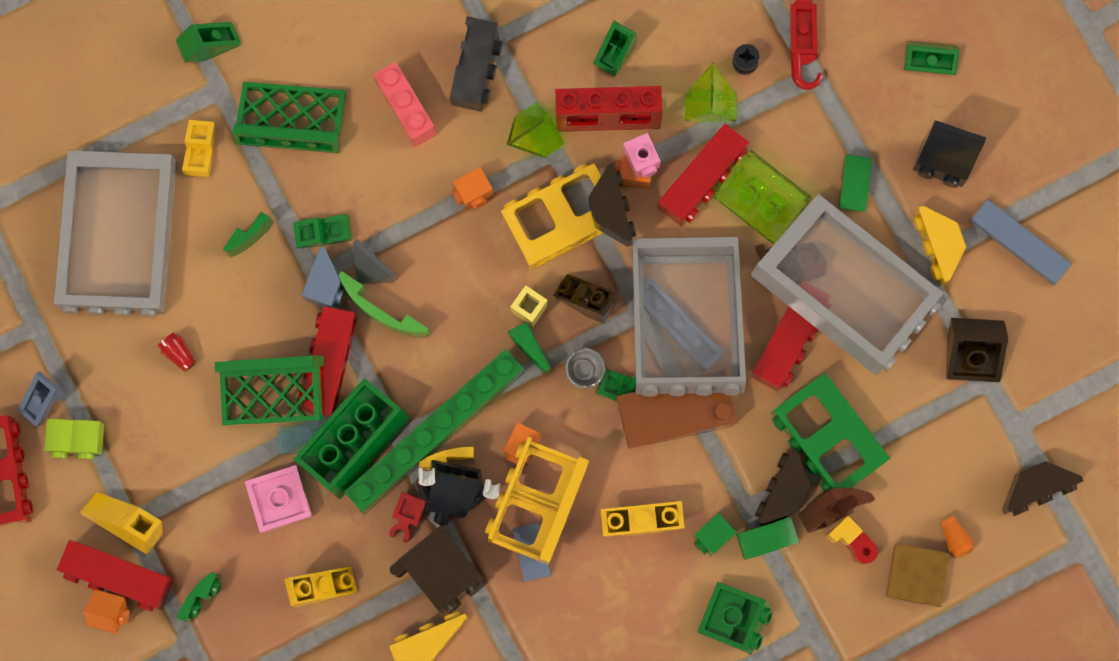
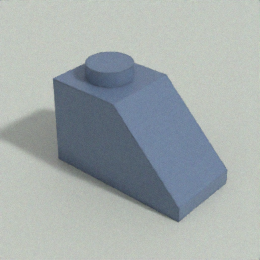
[301,247,345,308]

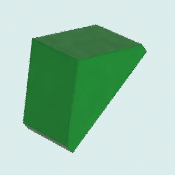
[593,20,637,76]

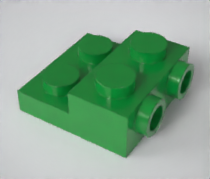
[697,582,773,655]

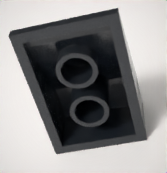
[912,120,986,188]

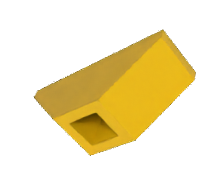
[913,206,966,287]
[600,501,685,537]
[284,566,358,608]

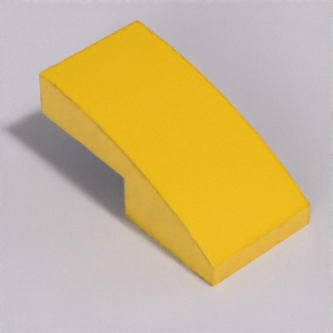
[182,120,215,177]
[419,447,475,470]

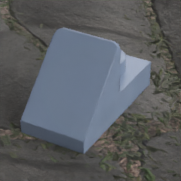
[17,371,65,427]
[512,523,551,582]

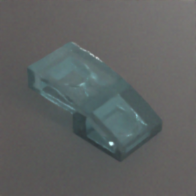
[277,423,324,455]

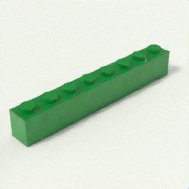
[344,349,524,514]

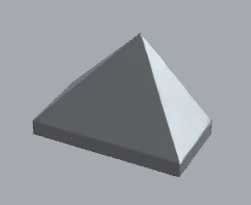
[353,239,398,284]

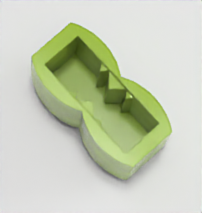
[44,419,105,460]

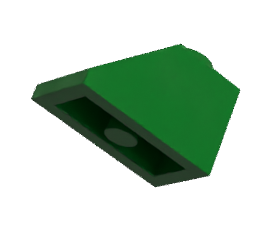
[175,22,241,63]

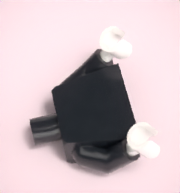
[416,460,501,526]

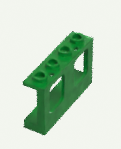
[771,373,890,493]

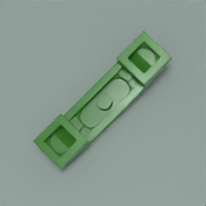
[338,271,431,338]

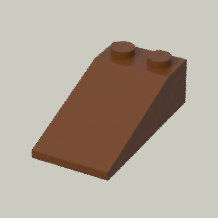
[616,370,738,449]

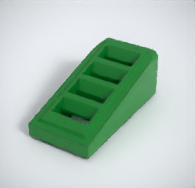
[508,322,551,375]

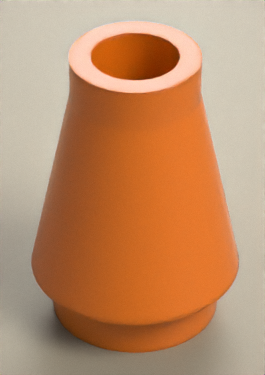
[940,516,975,558]

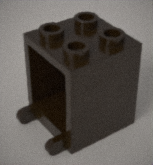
[390,525,485,614]

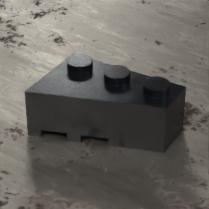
[450,16,503,112]

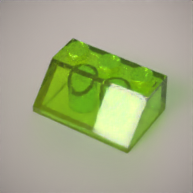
[714,150,813,245]

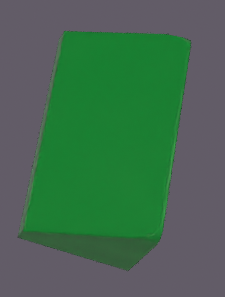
[904,41,960,75]

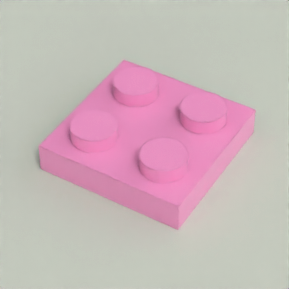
[245,465,313,533]

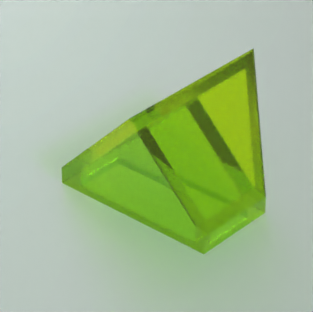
[685,62,737,122]
[507,102,565,159]

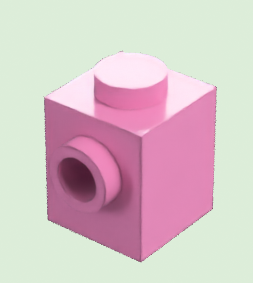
[623,133,661,178]

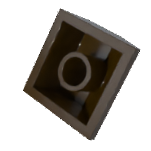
[946,318,1008,382]

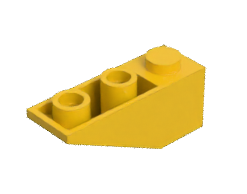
[80,492,163,555]
[389,611,468,661]

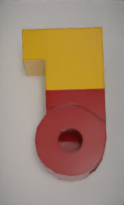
[826,516,878,564]

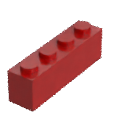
[657,123,749,227]
[750,281,832,392]
[297,306,358,418]
[57,540,174,612]

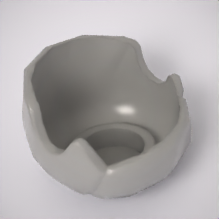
[565,348,606,389]

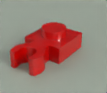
[390,492,427,543]

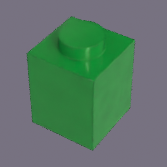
[693,513,737,556]

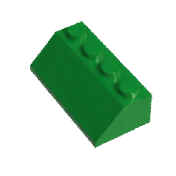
[293,378,411,499]

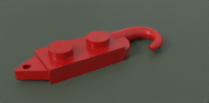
[790,0,822,90]

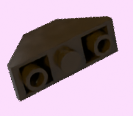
[589,164,636,246]
[553,274,618,324]
[755,448,810,525]
[1002,461,1084,516]

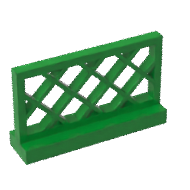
[233,82,346,153]
[215,356,324,425]

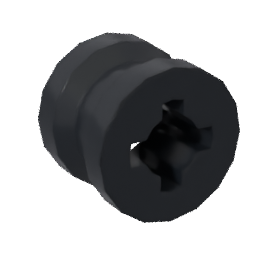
[732,44,760,75]

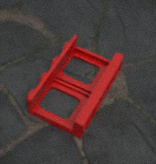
[555,86,663,132]
[0,415,33,526]

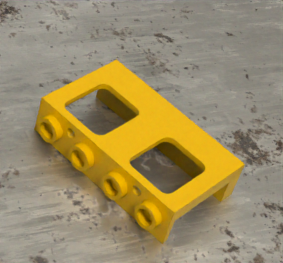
[501,163,604,271]
[485,437,589,565]

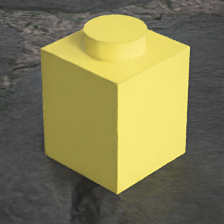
[510,285,548,327]

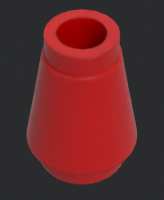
[158,332,196,372]

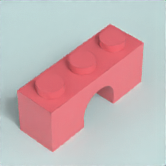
[373,62,437,148]

